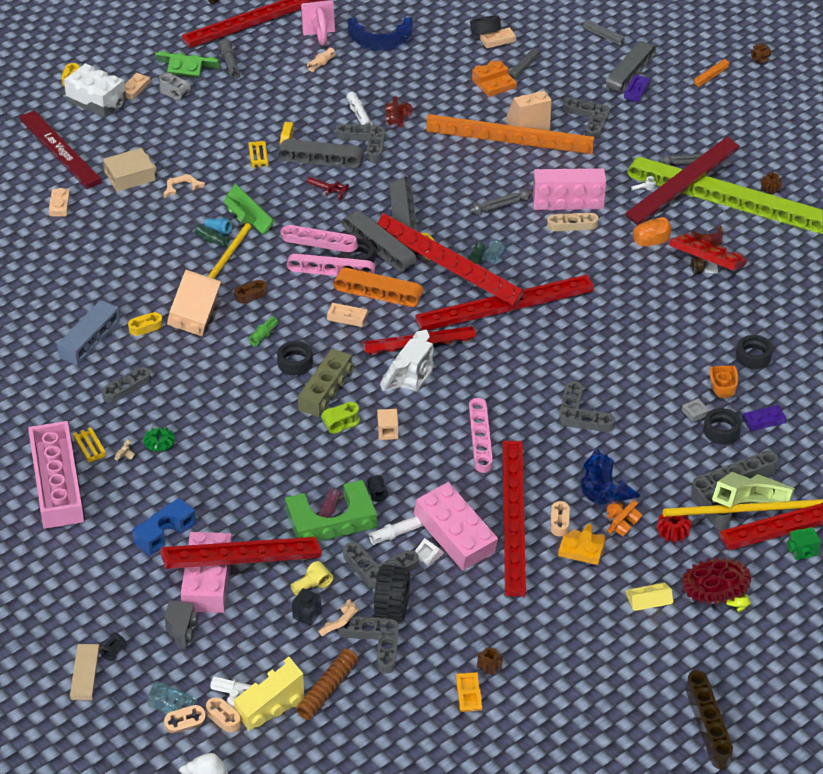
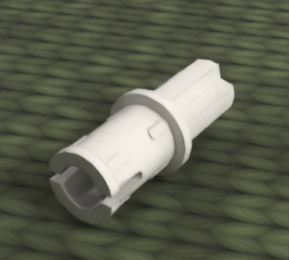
[211,677,252,695]

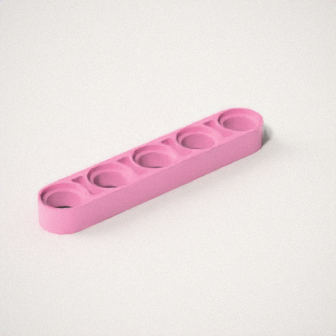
[281,225,358,252]
[287,254,375,276]
[469,398,493,473]

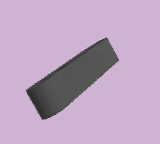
[606,41,656,93]
[278,139,363,168]
[389,176,418,232]
[342,210,416,272]

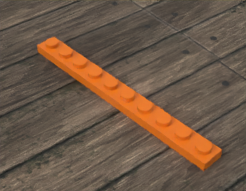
[426,114,594,154]

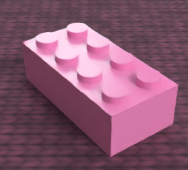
[533,169,606,210]
[414,482,498,571]
[181,532,232,613]

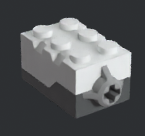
[64,63,126,118]

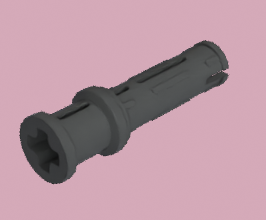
[218,39,240,79]

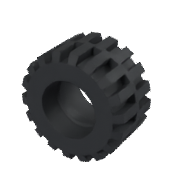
[374,564,410,620]

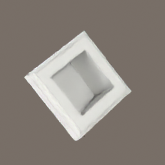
[415,538,444,566]

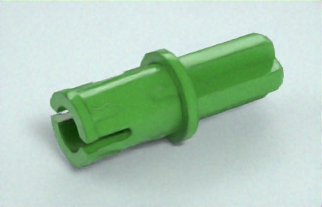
[248,317,278,346]

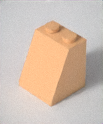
[506,91,551,131]
[167,270,221,336]

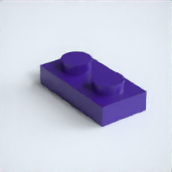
[624,75,650,102]
[742,405,786,432]

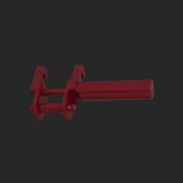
[306,177,349,201]

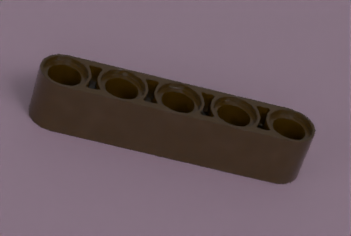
[686,670,733,770]

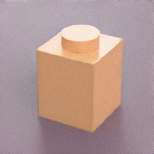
[377,409,398,440]

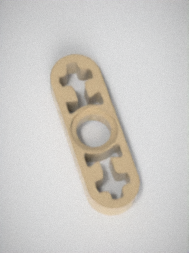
[547,213,598,231]

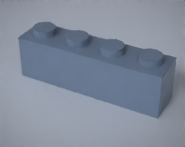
[57,300,120,365]

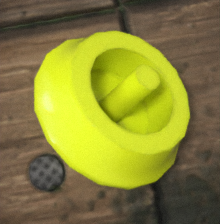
[726,593,751,612]

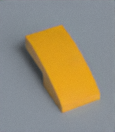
[456,672,482,712]

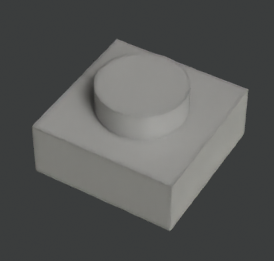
[682,399,709,422]

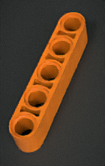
[333,268,424,307]

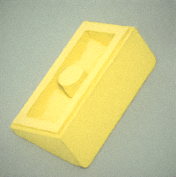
[626,583,673,611]

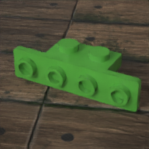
[155,51,221,78]
[223,184,274,235]

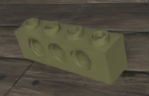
[298,348,354,417]

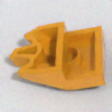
[558,524,606,565]

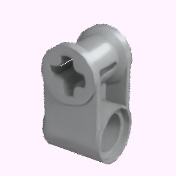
[159,73,191,100]

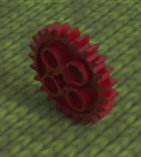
[682,557,751,605]

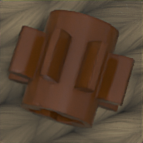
[751,42,771,64]
[761,172,782,194]
[477,648,503,674]

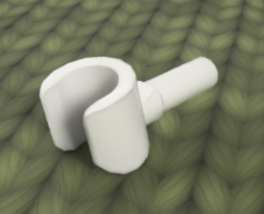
[631,176,656,191]

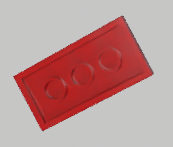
[669,233,748,271]

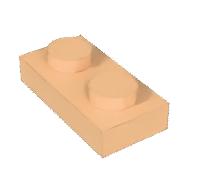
[480,27,516,48]
[124,73,151,100]
[49,188,70,216]
[327,303,368,327]

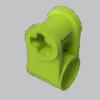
[321,402,360,434]

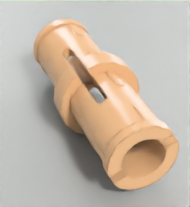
[307,48,336,72]

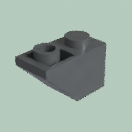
[164,600,198,649]

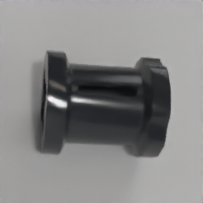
[367,475,389,502]
[98,632,127,661]

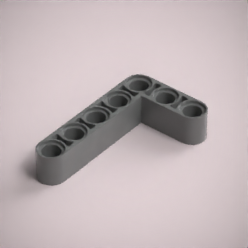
[691,450,778,530]

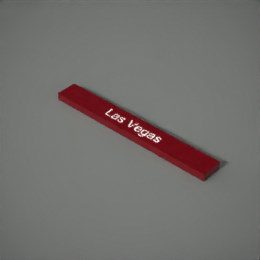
[20,110,102,189]

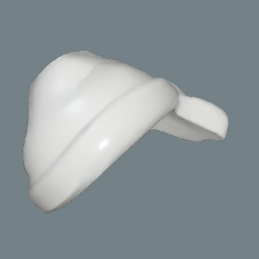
[179,753,228,774]

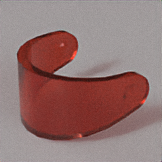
[691,225,723,246]

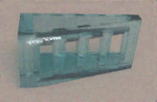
[147,681,197,718]

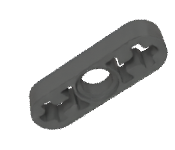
[102,367,151,403]

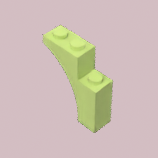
[712,472,795,507]

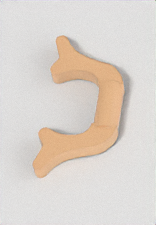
[163,174,205,198]
[318,599,358,636]

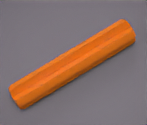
[694,59,729,87]

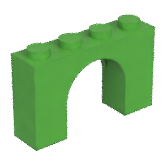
[285,480,377,541]

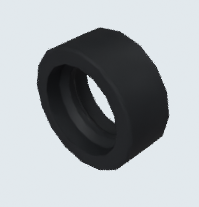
[470,15,502,35]
[341,238,375,270]
[736,335,773,369]
[277,341,313,375]
[703,408,741,444]

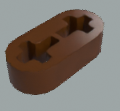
[234,280,267,303]

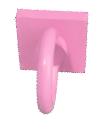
[301,0,335,46]

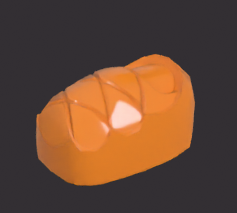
[633,217,672,246]
[710,365,738,398]

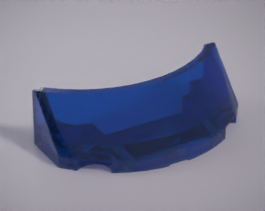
[348,17,413,50]
[581,448,640,505]

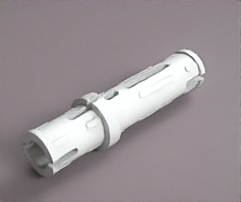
[347,92,373,125]
[369,516,424,545]

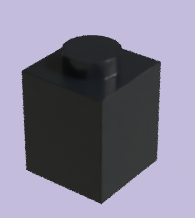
[292,588,322,626]

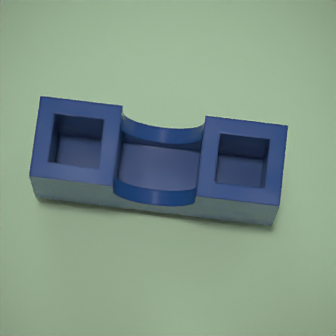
[132,498,196,556]

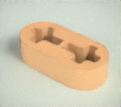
[550,501,570,536]
[206,697,241,732]
[164,705,205,734]

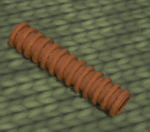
[296,648,358,720]

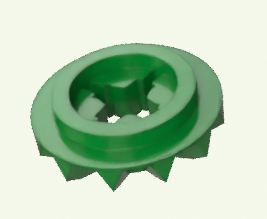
[143,426,175,451]

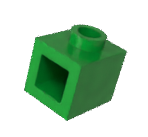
[786,527,821,560]

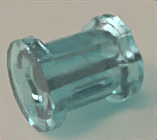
[484,239,505,263]

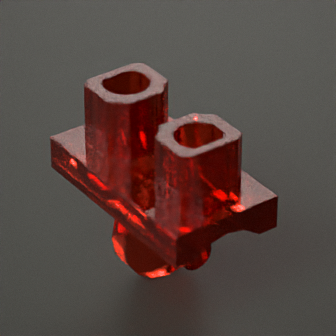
[385,96,413,128]

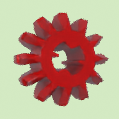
[656,514,692,544]

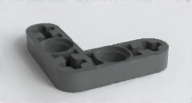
[563,98,610,140]
[336,124,385,162]
[559,381,615,432]
[343,542,419,589]
[337,617,399,674]

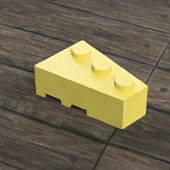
[234,657,304,731]

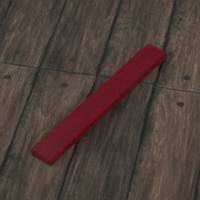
[626,136,739,225]

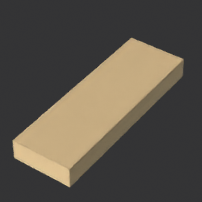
[70,644,99,700]

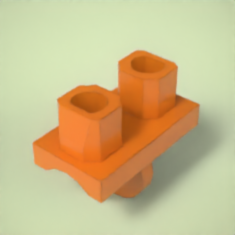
[606,499,643,537]

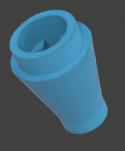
[205,218,232,235]

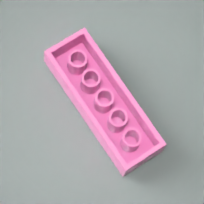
[28,421,84,529]

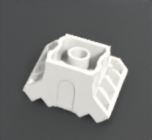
[380,330,434,392]

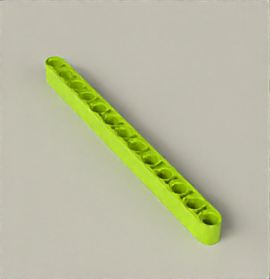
[627,157,823,234]

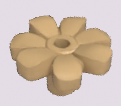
[114,439,135,461]

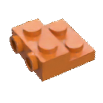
[472,60,517,97]

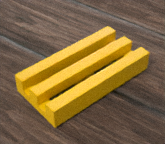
[248,141,268,168]
[73,427,106,463]

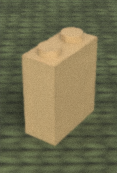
[103,148,157,192]

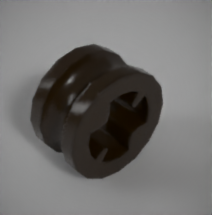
[691,257,704,274]

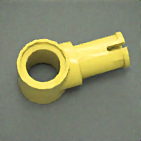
[290,561,333,596]

